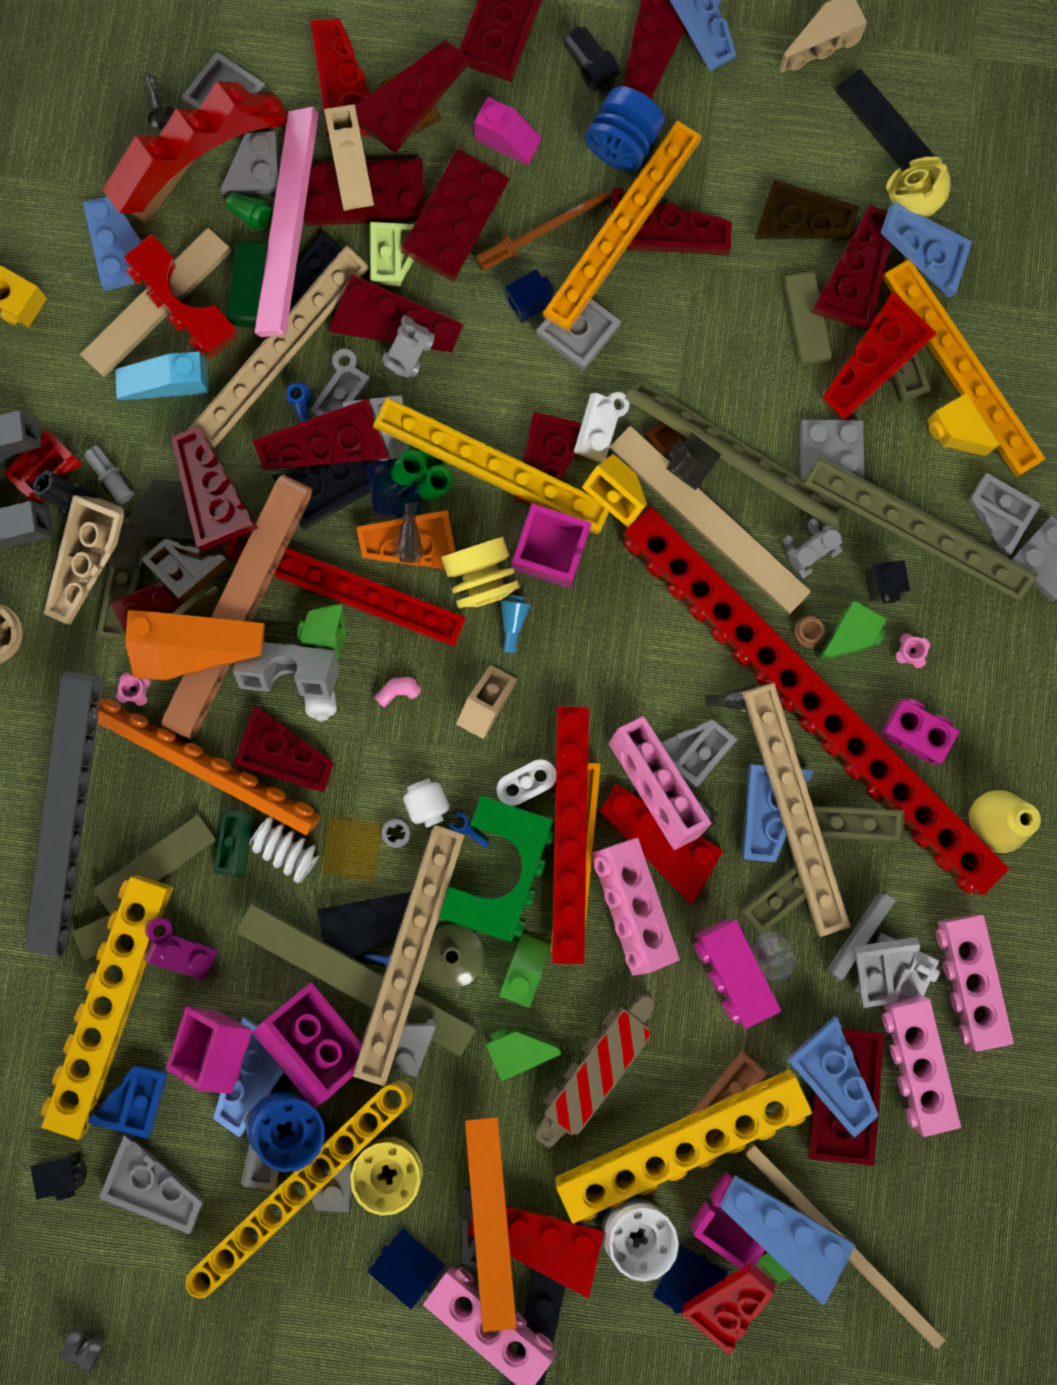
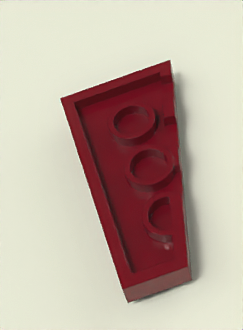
[611,186,732,255]
[810,205,891,331]
[328,274,464,354]
[252,398,391,470]

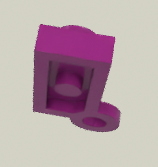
[144,917,217,981]

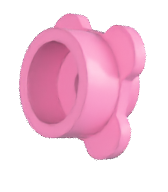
[895,634,930,668]
[116,673,151,706]

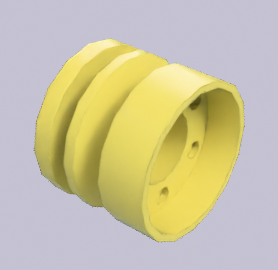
[441,537,520,608]
[350,1136,423,1216]

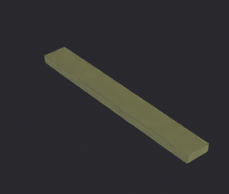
[625,379,846,529]
[803,455,1038,602]
[235,903,477,1057]

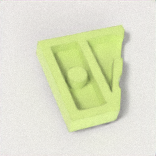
[370,222,414,286]

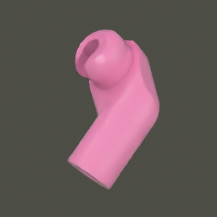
[373,677,421,708]

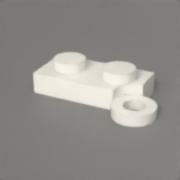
[574,392,630,463]

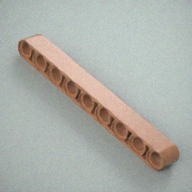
[162,475,312,740]

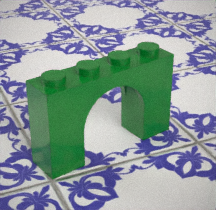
[439,795,555,943]

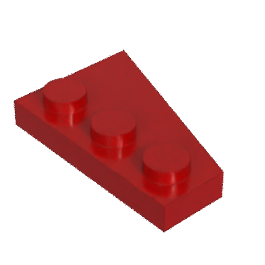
[681,1263,776,1355]

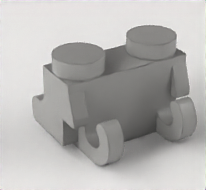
[382,315,435,378]
[782,518,843,579]

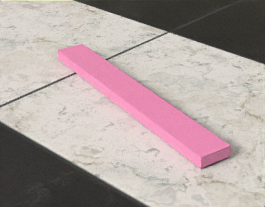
[255,107,319,337]

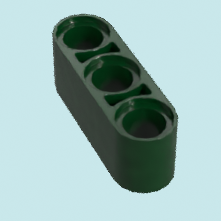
[227,240,268,328]

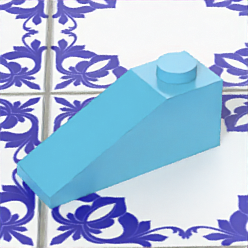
[115,352,209,401]

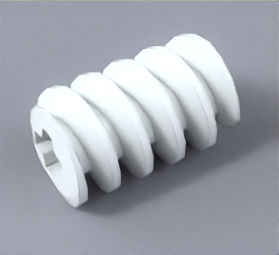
[249,816,320,883]

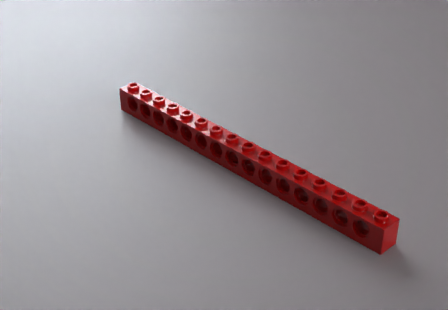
[622,507,1010,896]

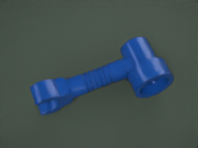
[287,383,313,423]

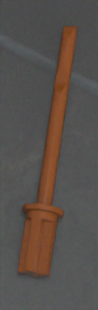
[475,191,611,271]

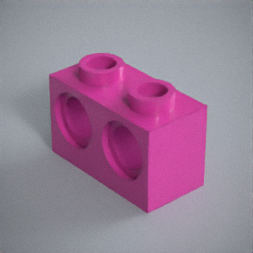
[878,699,960,766]

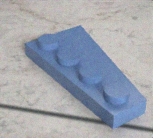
[720,1175,855,1306]

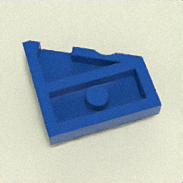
[88,1064,168,1138]

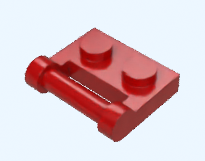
[3,430,82,504]

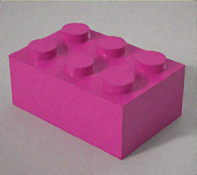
[692,918,781,1029]
[252,982,362,1109]

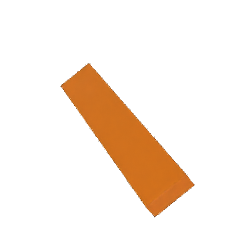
[465,1117,517,1332]

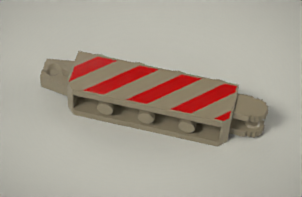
[534,993,655,1149]

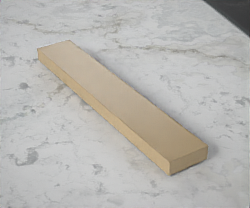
[80,228,232,378]

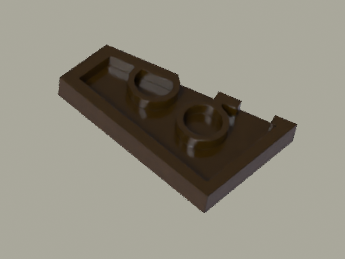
[754,180,860,239]

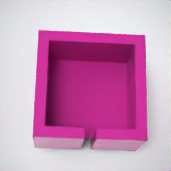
[512,503,592,589]
[166,1006,252,1094]
[689,1170,765,1269]

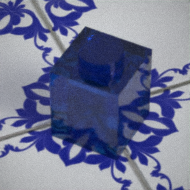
[505,269,554,323]

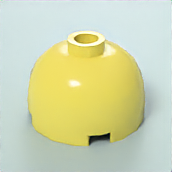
[886,157,951,217]

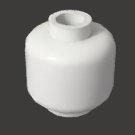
[403,778,449,828]

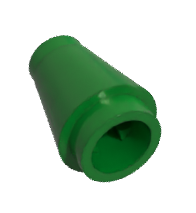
[226,192,272,230]

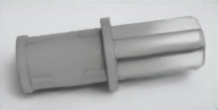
[85,445,134,505]

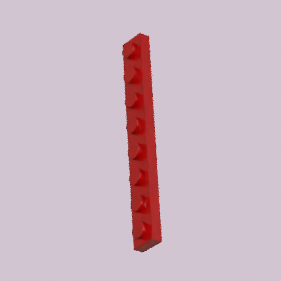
[224,533,466,648]
[552,706,589,965]

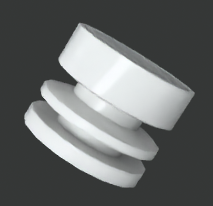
[601,1197,679,1282]

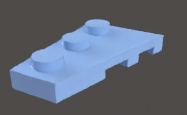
[213,1017,284,1137]

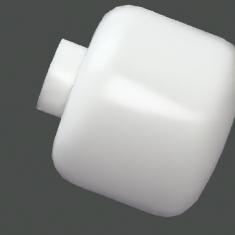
[304,691,337,721]

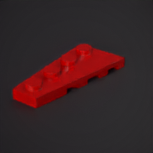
[310,19,371,137]
[823,291,937,420]
[599,784,724,905]
[468,1205,604,1299]

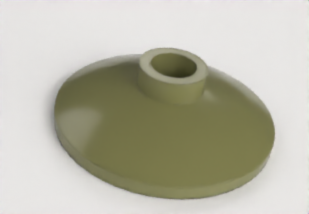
[423,924,485,988]

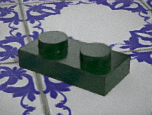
[213,810,254,877]

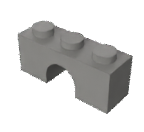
[233,641,340,700]

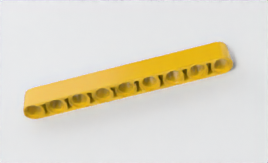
[186,1080,413,1299]

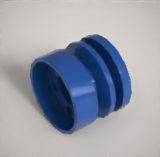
[585,86,665,172]
[247,1091,325,1172]

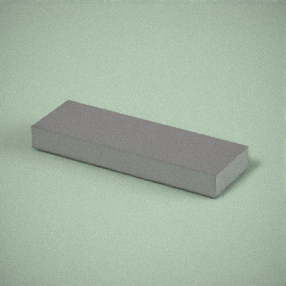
[826,894,896,981]

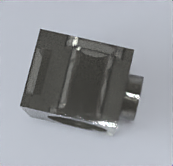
[666,433,721,490]

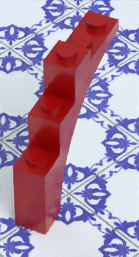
[102,81,288,213]

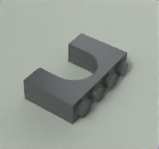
[0,410,53,550]

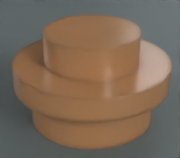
[794,616,826,648]

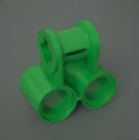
[390,448,453,501]

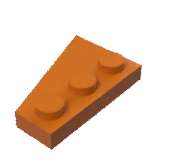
[356,510,456,570]

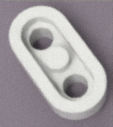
[497,760,556,806]

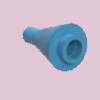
[500,595,531,653]

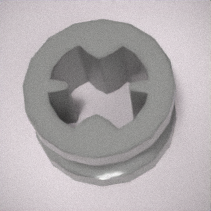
[381,819,411,848]

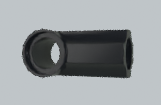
[564,26,620,91]
[33,470,97,517]

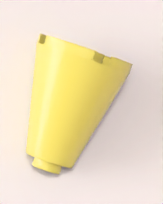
[968,790,1041,853]

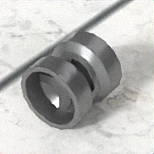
[59,1326,106,1373]

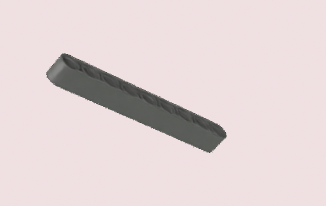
[25,671,102,957]

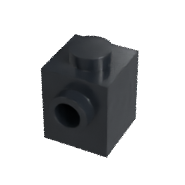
[865,560,910,604]
[30,1151,87,1201]

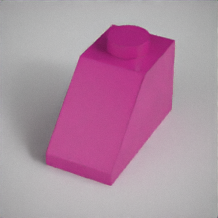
[474,97,542,165]

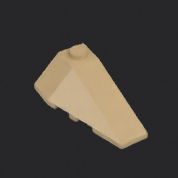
[44,495,125,624]

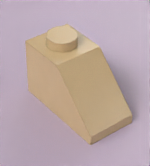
[456,664,517,739]

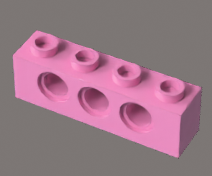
[608,716,712,850]
[591,837,680,976]
[936,914,1014,1052]
[882,994,961,1137]
[423,1265,557,1385]

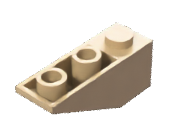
[779,0,867,73]
[324,104,374,211]

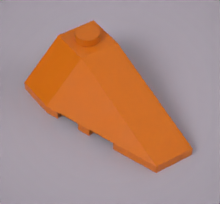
[125,610,265,681]

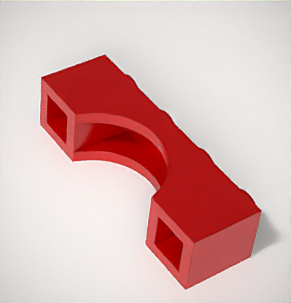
[124,234,237,360]

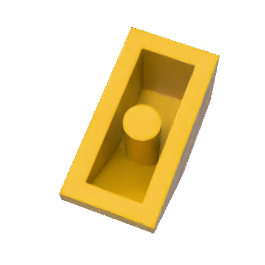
[927,393,1000,456]
[582,454,647,527]

